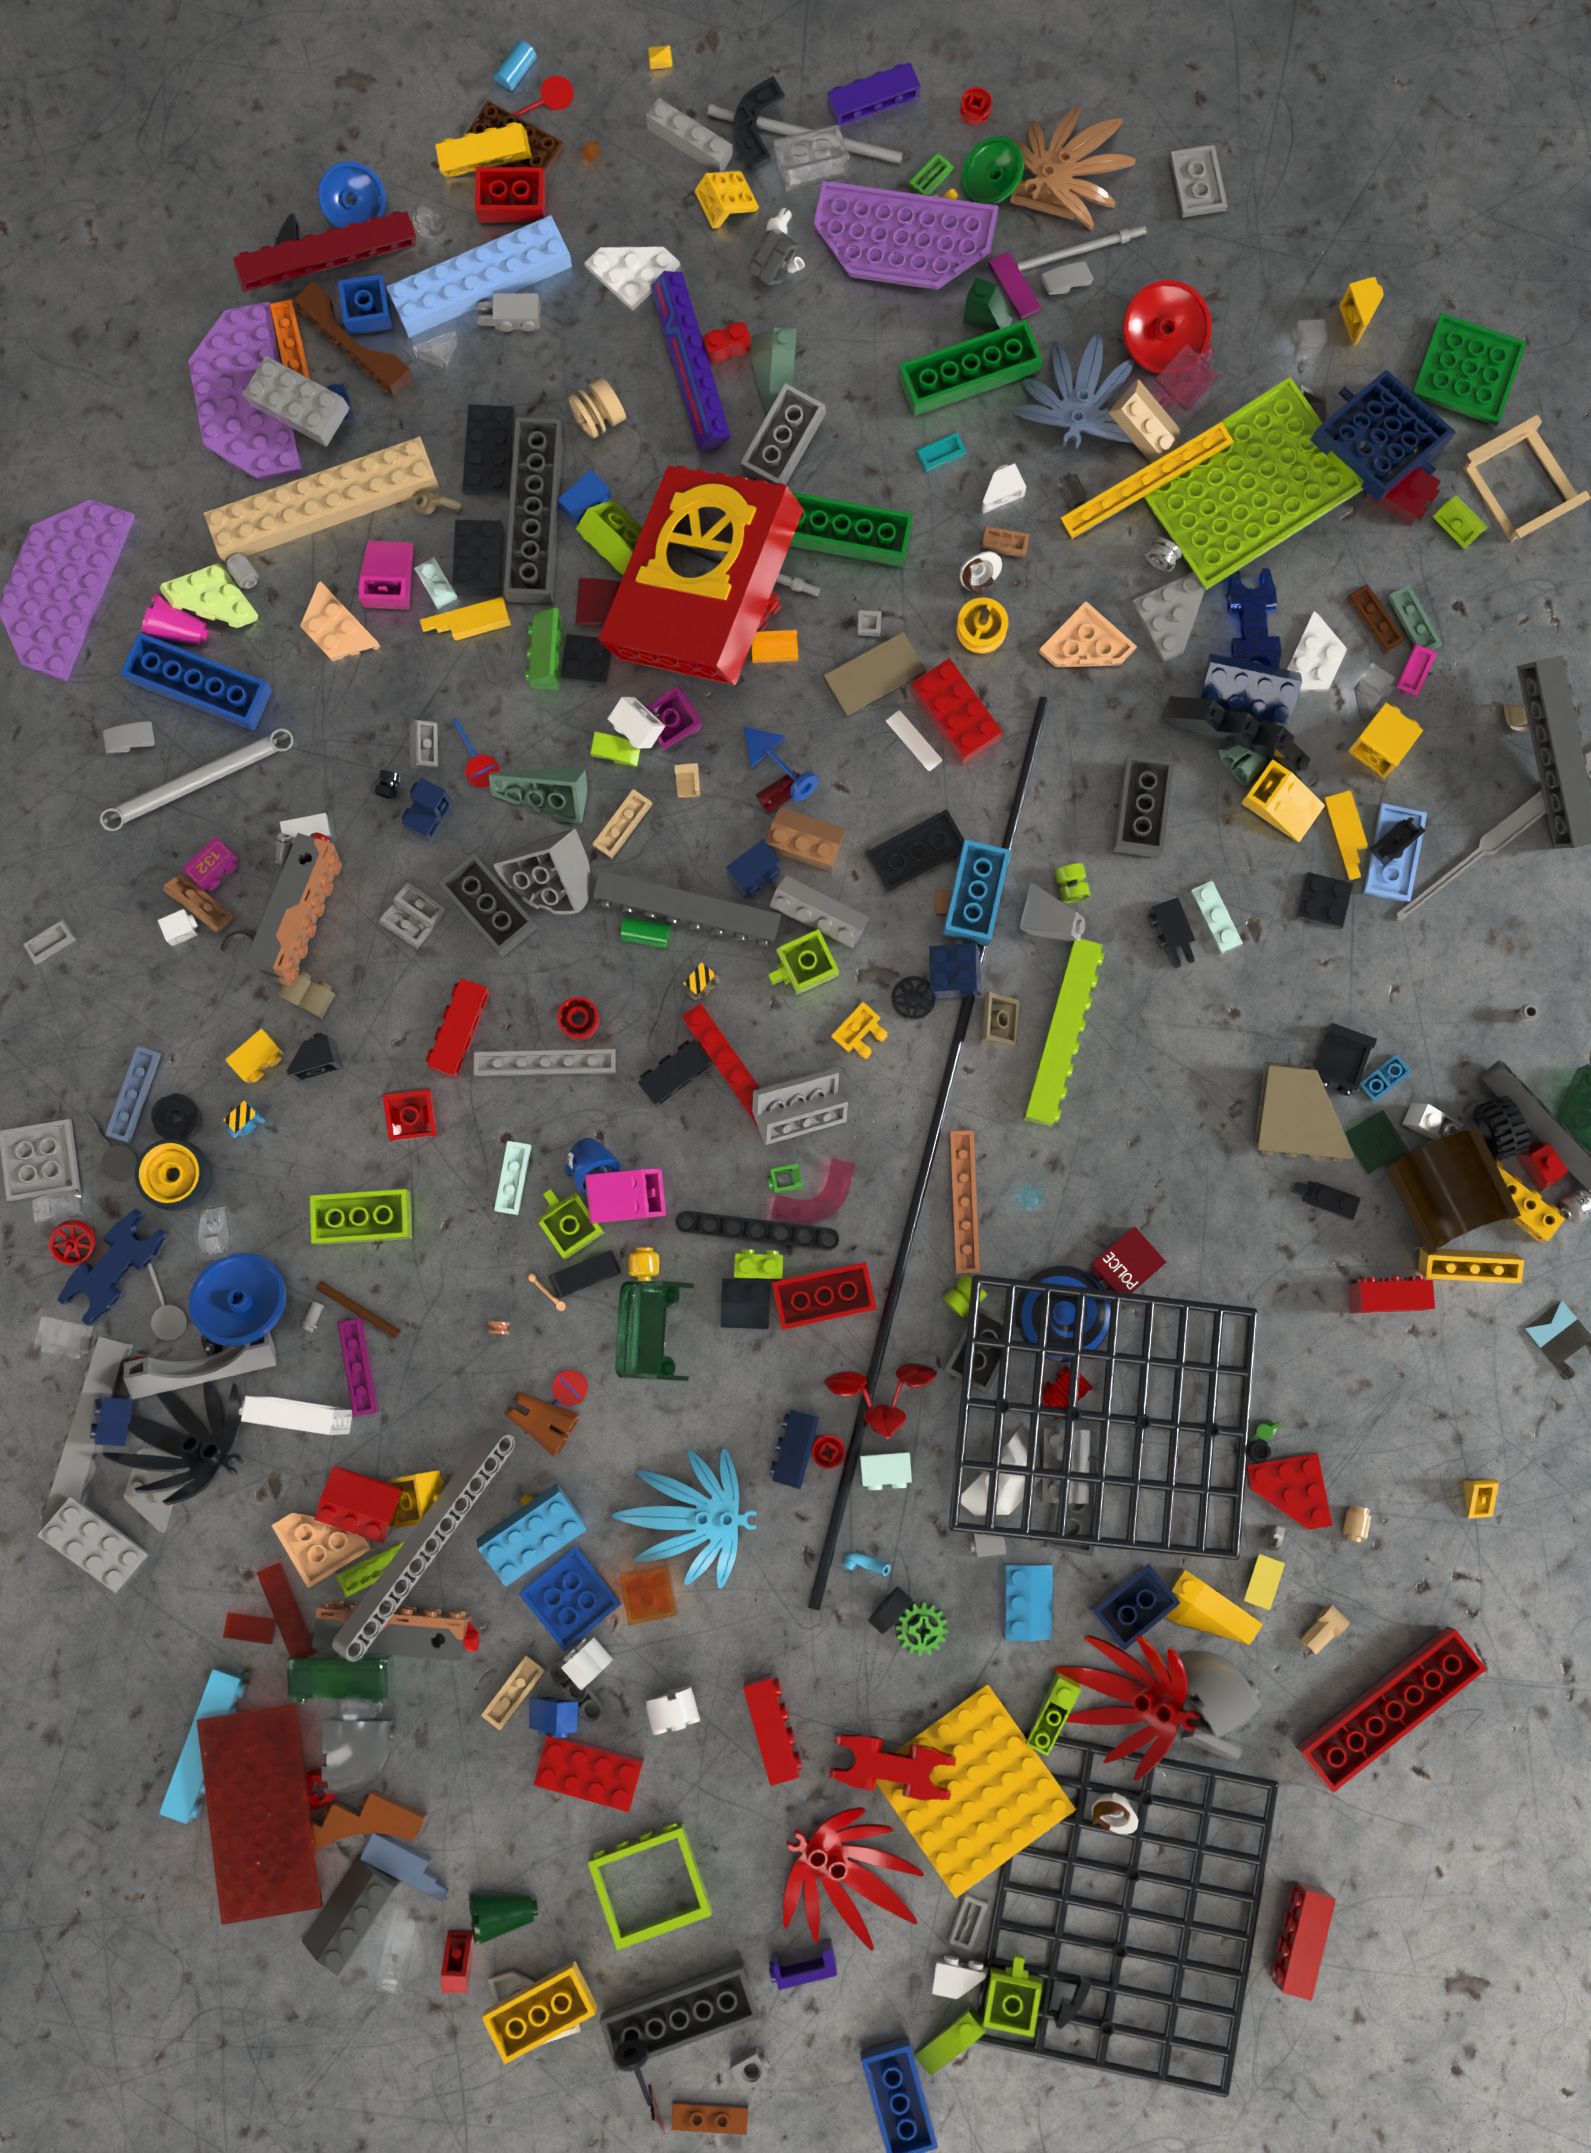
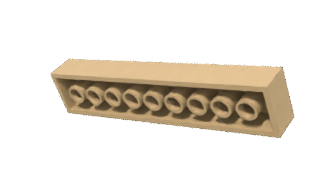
[204,437,439,564]

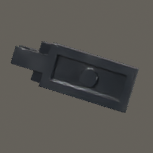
[1292,1181,1361,1221]

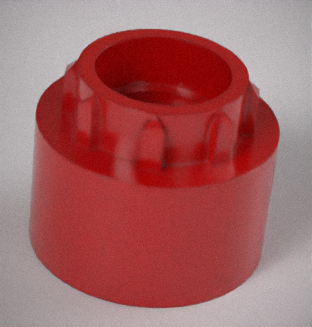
[557,997,600,1041]

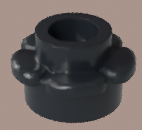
[1248,1439,1271,1463]

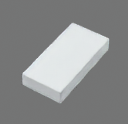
[280,813,331,845]

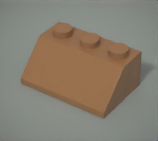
[766,807,846,872]

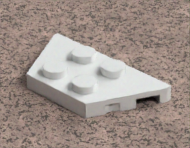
[1286,612,1347,692]

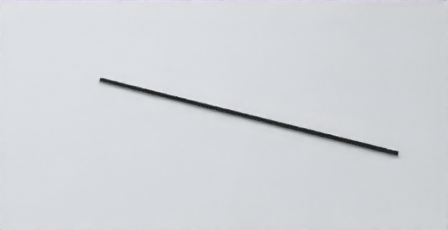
[808,696,1051,1611]

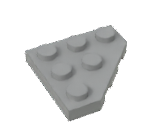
[1132,572,1205,662]

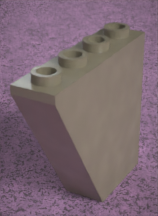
[1254,1062,1354,1162]

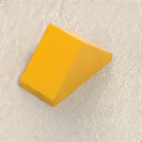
[1463,1479,1499,1519]

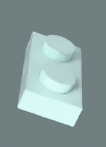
[414,558,457,609]

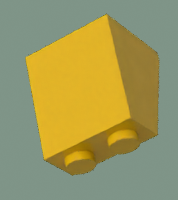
[1348,703,1423,779]

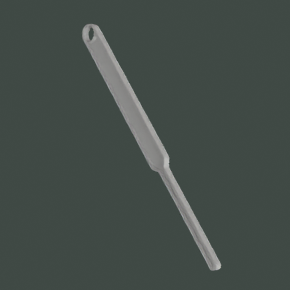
[1395,751,1591,921]

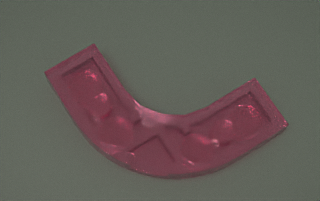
[771,1159,855,1225]

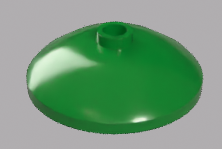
[961,136,1024,205]

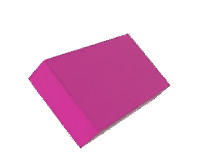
[1396,644,1437,696]

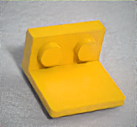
[694,171,759,229]

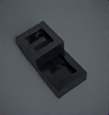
[1054,1976,1091,2029]

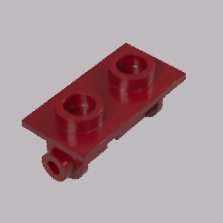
[755,770,800,814]

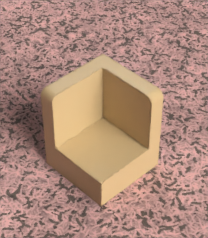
[674,763,701,798]

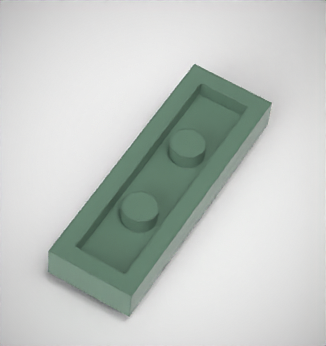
[1387,585,1442,651]

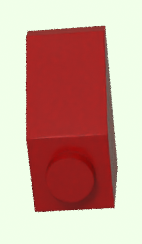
[440,1930,473,1994]

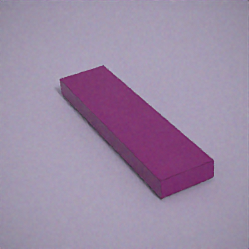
[337,1317,378,1417]

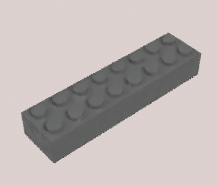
[504,417,564,604]
[1516,655,1591,849]

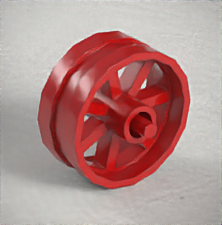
[49,1219,96,1265]

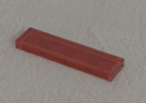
[257,1562,317,1664]

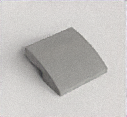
[379,883,446,949]

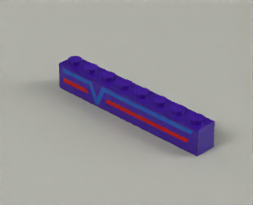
[650,271,731,450]

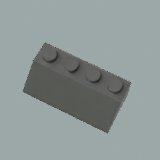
[302,1854,399,1976]

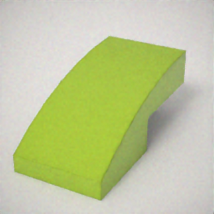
[590,732,641,767]

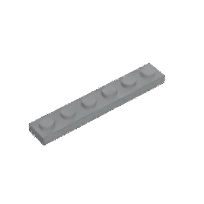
[474,1049,616,1077]

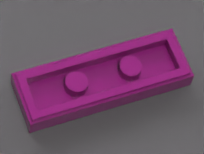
[988,251,1041,320]

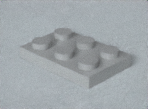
[1169,145,1227,218]

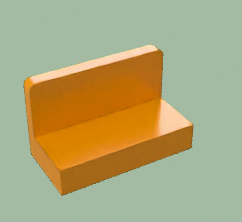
[752,630,798,663]

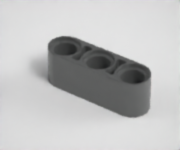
[550,1657,604,1722]

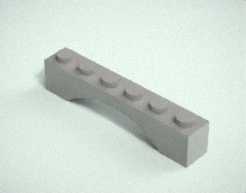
[123,1332,277,1399]

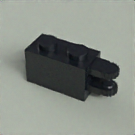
[1147,897,1195,969]

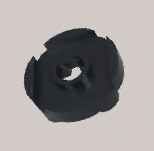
[151,1093,201,1140]

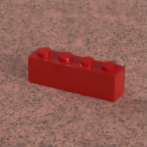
[426,978,490,1079]

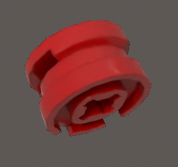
[960,87,992,125]
[812,1435,845,1469]

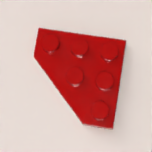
[1246,1453,1333,1530]

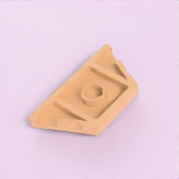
[300,581,380,661]

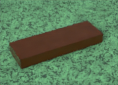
[1347,584,1406,654]

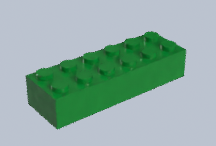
[898,320,1043,416]
[790,491,914,567]

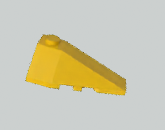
[1165,1568,1263,1645]

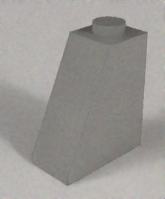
[1020,883,1085,941]

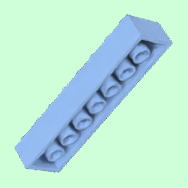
[386,215,572,338]

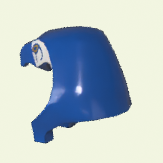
[565,1138,620,1194]

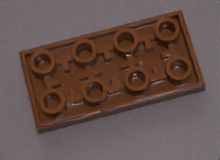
[466,101,564,175]

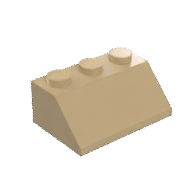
[1108,379,1181,463]

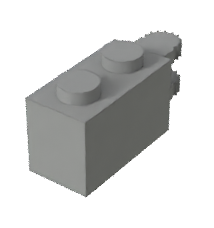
[476,293,541,332]

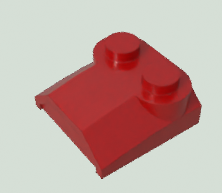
[382,1088,437,1142]

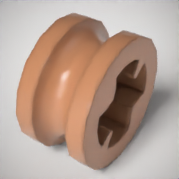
[488,1321,510,1335]

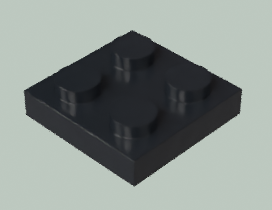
[561,634,611,686]
[1296,872,1353,929]

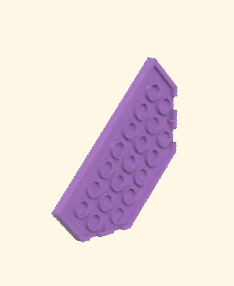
[814,181,999,290]
[188,302,302,481]
[0,499,135,682]

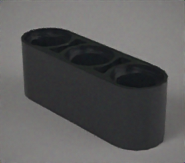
[548,1250,621,1299]

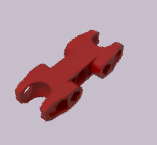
[829,1733,956,1801]

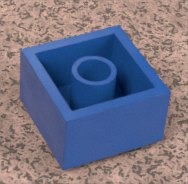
[338,274,393,335]

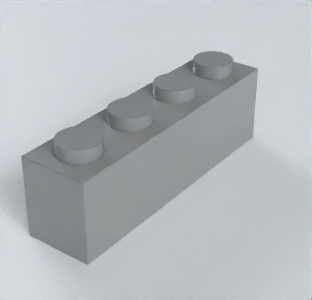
[646,98,733,173]
[770,875,869,948]

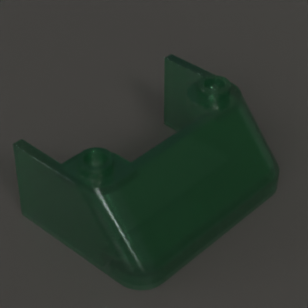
[615,1281,694,1381]
[286,1653,393,1704]

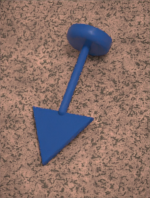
[744,727,819,801]

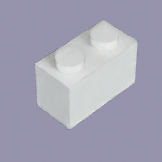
[608,697,665,749]

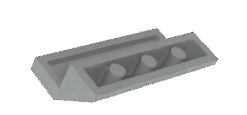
[752,1068,848,1145]

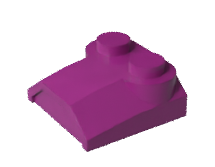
[646,685,703,750]

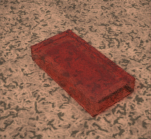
[223,1612,277,1645]

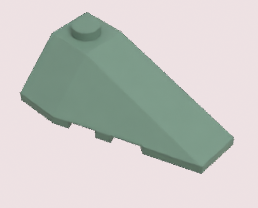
[750,327,797,418]
[489,767,588,824]

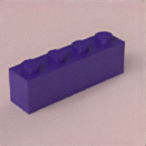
[827,62,920,127]

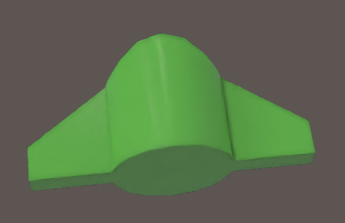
[1249,1419,1283,1442]

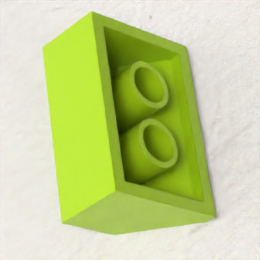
[576,499,643,575]

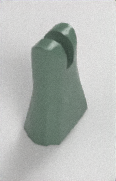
[1219,722,1277,786]

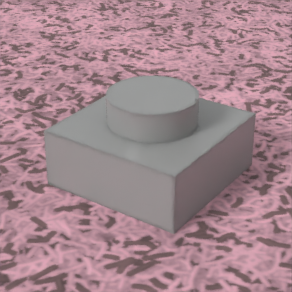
[857,610,882,637]

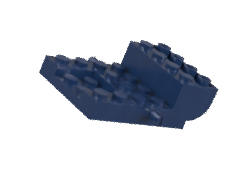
[1310,370,1456,502]

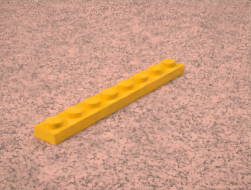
[1061,422,1233,539]

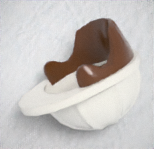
[959,551,1002,594]
[1092,1792,1138,1834]

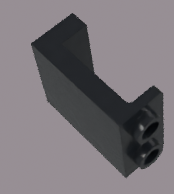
[1313,1023,1377,1096]

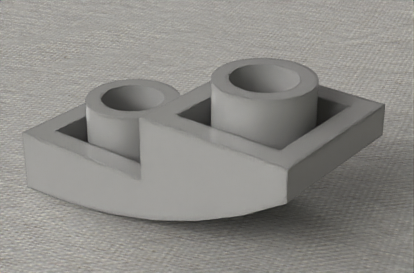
[1041,261,1094,295]
[102,721,155,753]

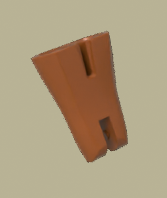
[505,1391,580,1457]

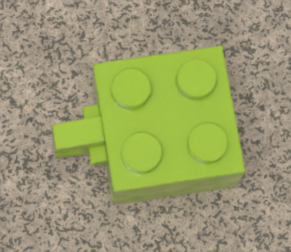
[768,929,839,996]
[536,1189,605,1260]
[982,1953,1042,2037]

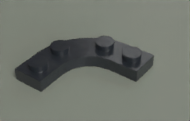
[733,76,785,171]

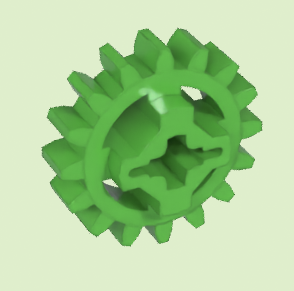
[894,1601,949,1656]

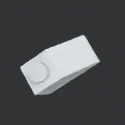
[981,463,1026,513]

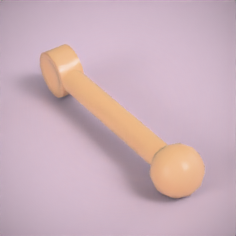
[527,1273,566,1311]

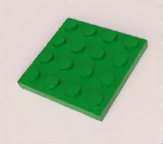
[1413,313,1527,426]

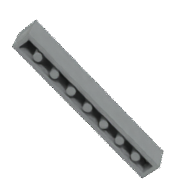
[40,1336,133,1527]

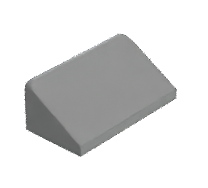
[409,720,438,769]

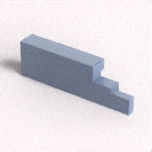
[360,1833,449,1902]

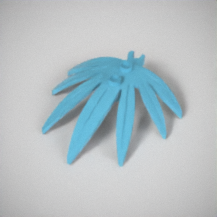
[612,1448,757,1588]

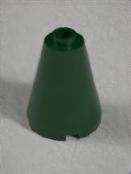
[469,1892,538,1945]

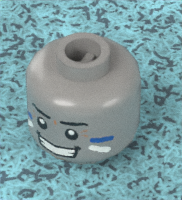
[1559,1189,1591,1224]

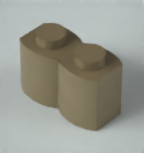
[277,970,335,1019]

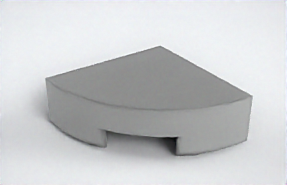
[1268,1525,1285,1551]

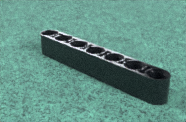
[675,1211,839,1251]

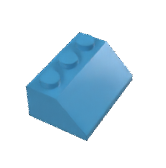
[1003,1563,1053,1641]

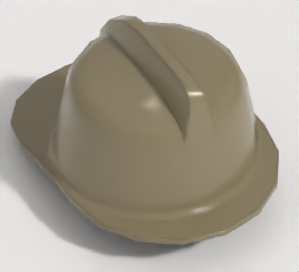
[1491,701,1530,731]

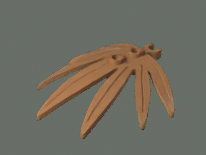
[1011,105,1135,230]

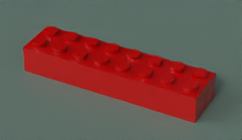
[1296,1626,1487,1793]

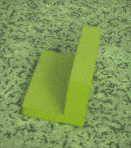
[1433,496,1488,549]

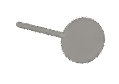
[147,1263,188,1341]

